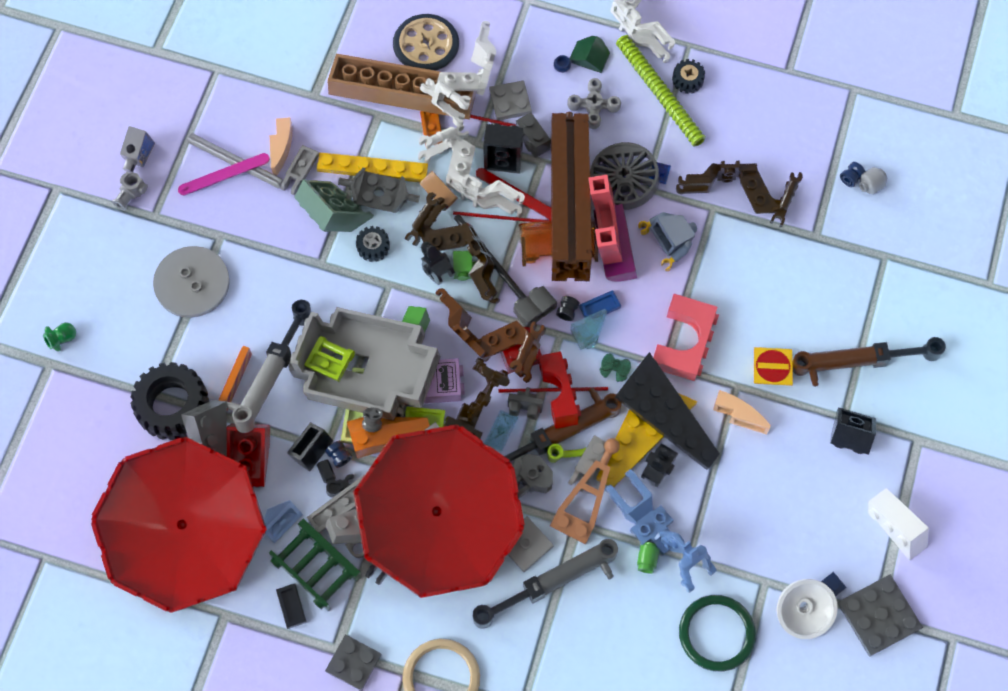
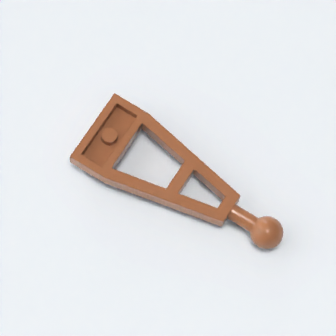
[550,438,620,545]

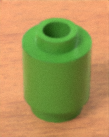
[637,542,660,574]

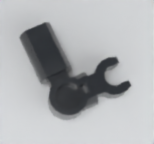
[317,459,354,498]

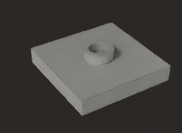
[507,516,554,572]

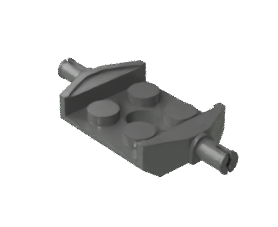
[338,168,420,213]

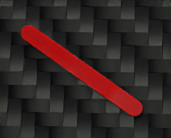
[476,168,551,220]

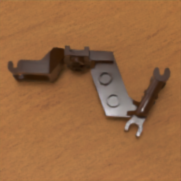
[435,288,546,383]

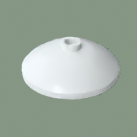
[776,579,838,639]

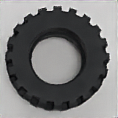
[130,362,209,440]

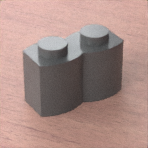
[513,286,557,327]

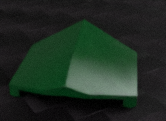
[569,35,610,73]

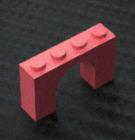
[589,175,622,265]
[653,294,719,381]

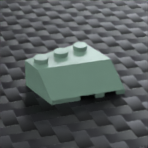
[294,179,374,232]

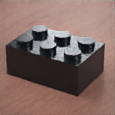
[483,123,523,174]

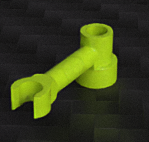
[547,444,586,463]

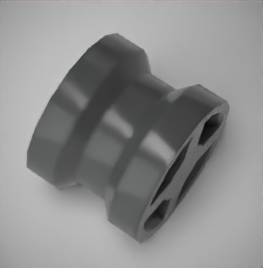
[362,407,383,432]

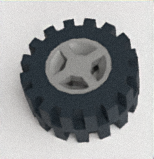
[356,226,390,262]

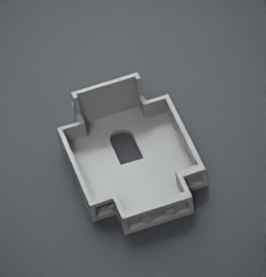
[288,307,441,420]

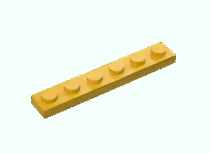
[317,152,428,182]

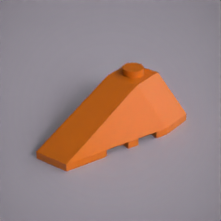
[347,417,430,459]

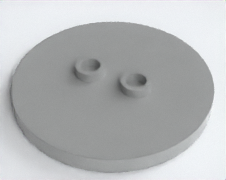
[153,246,230,318]

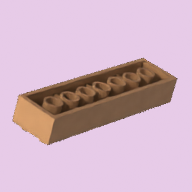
[327,53,477,120]

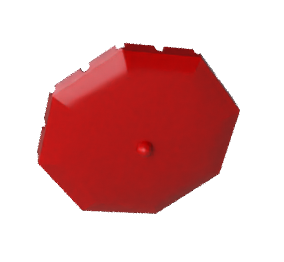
[353,425,525,598]
[91,437,267,613]

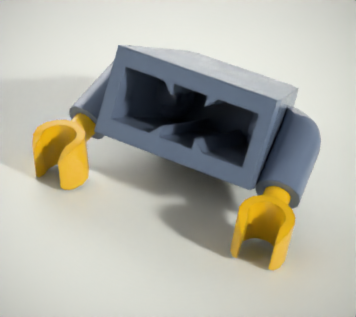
[638,212,697,272]

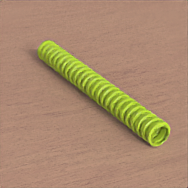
[616,35,706,147]

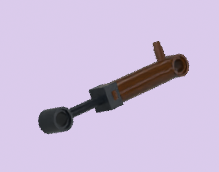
[792,337,946,387]
[505,388,622,462]

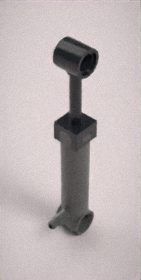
[472,539,618,629]

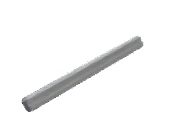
[187,133,283,188]

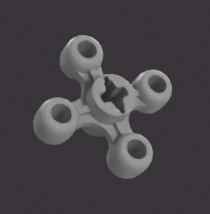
[567,78,621,129]

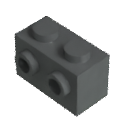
[516,112,551,158]

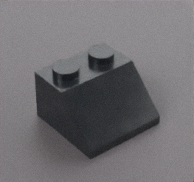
[830,407,876,455]

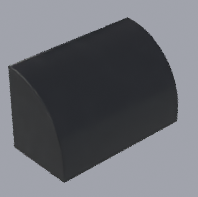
[287,422,333,471]

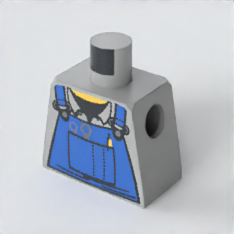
[120,126,155,173]

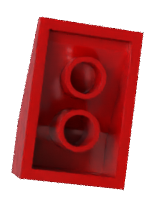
[227,423,270,487]

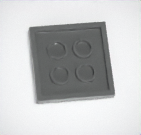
[837,574,923,657]

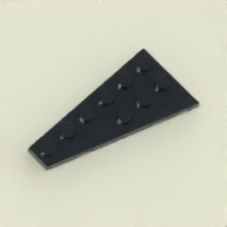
[614,352,720,470]

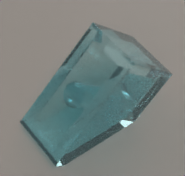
[570,309,607,350]

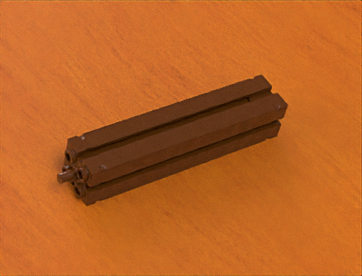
[551,111,592,282]

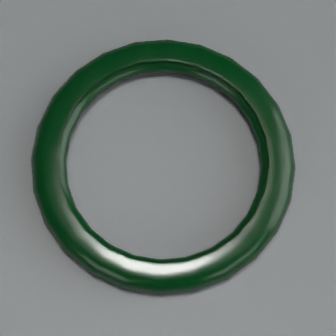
[679,595,756,672]

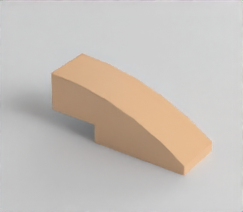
[269,117,293,176]
[713,390,771,435]

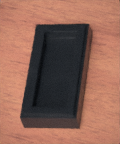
[276,583,307,629]

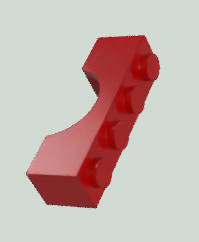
[538,351,581,429]

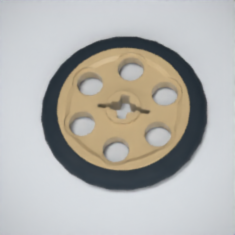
[393,14,459,71]

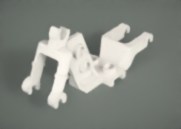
[610,0,675,63]
[420,21,496,126]
[418,125,525,217]

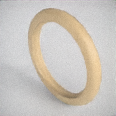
[402,638,481,691]

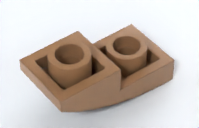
[419,171,458,211]

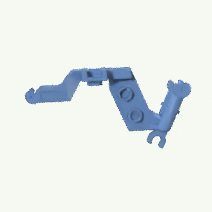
[605,469,717,593]

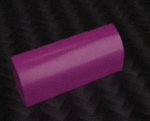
[593,204,637,282]

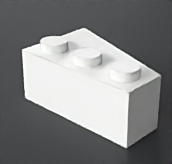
[868,488,929,561]

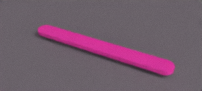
[178,153,270,196]

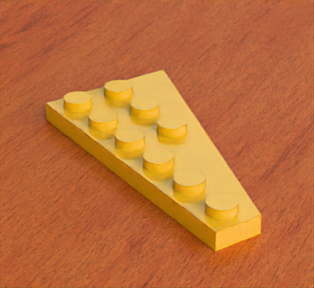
[596,393,698,488]

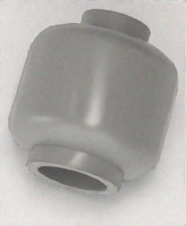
[859,167,888,195]

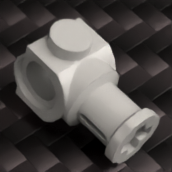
[112,172,148,211]

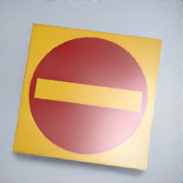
[754,347,793,386]

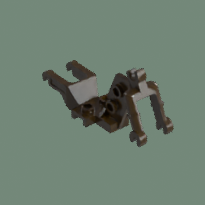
[676,160,803,227]
[405,192,500,304]
[443,357,510,439]

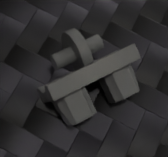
[507,387,544,420]

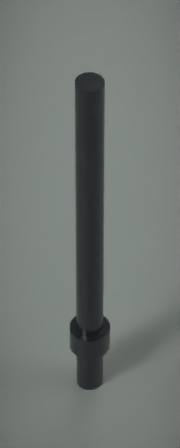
[454,214,527,298]

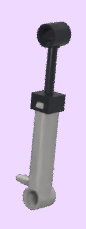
[227,299,312,433]

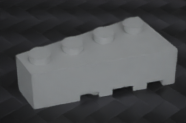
[326,509,361,544]

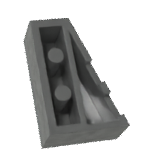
[181,400,227,456]

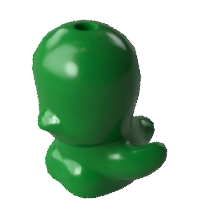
[43,322,76,352]

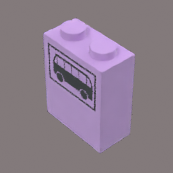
[424,358,465,404]

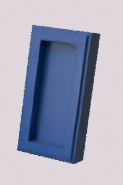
[579,290,621,323]

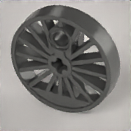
[590,142,660,210]

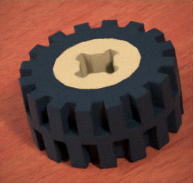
[672,59,705,94]

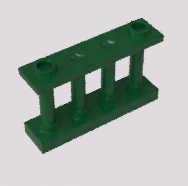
[269,518,362,611]

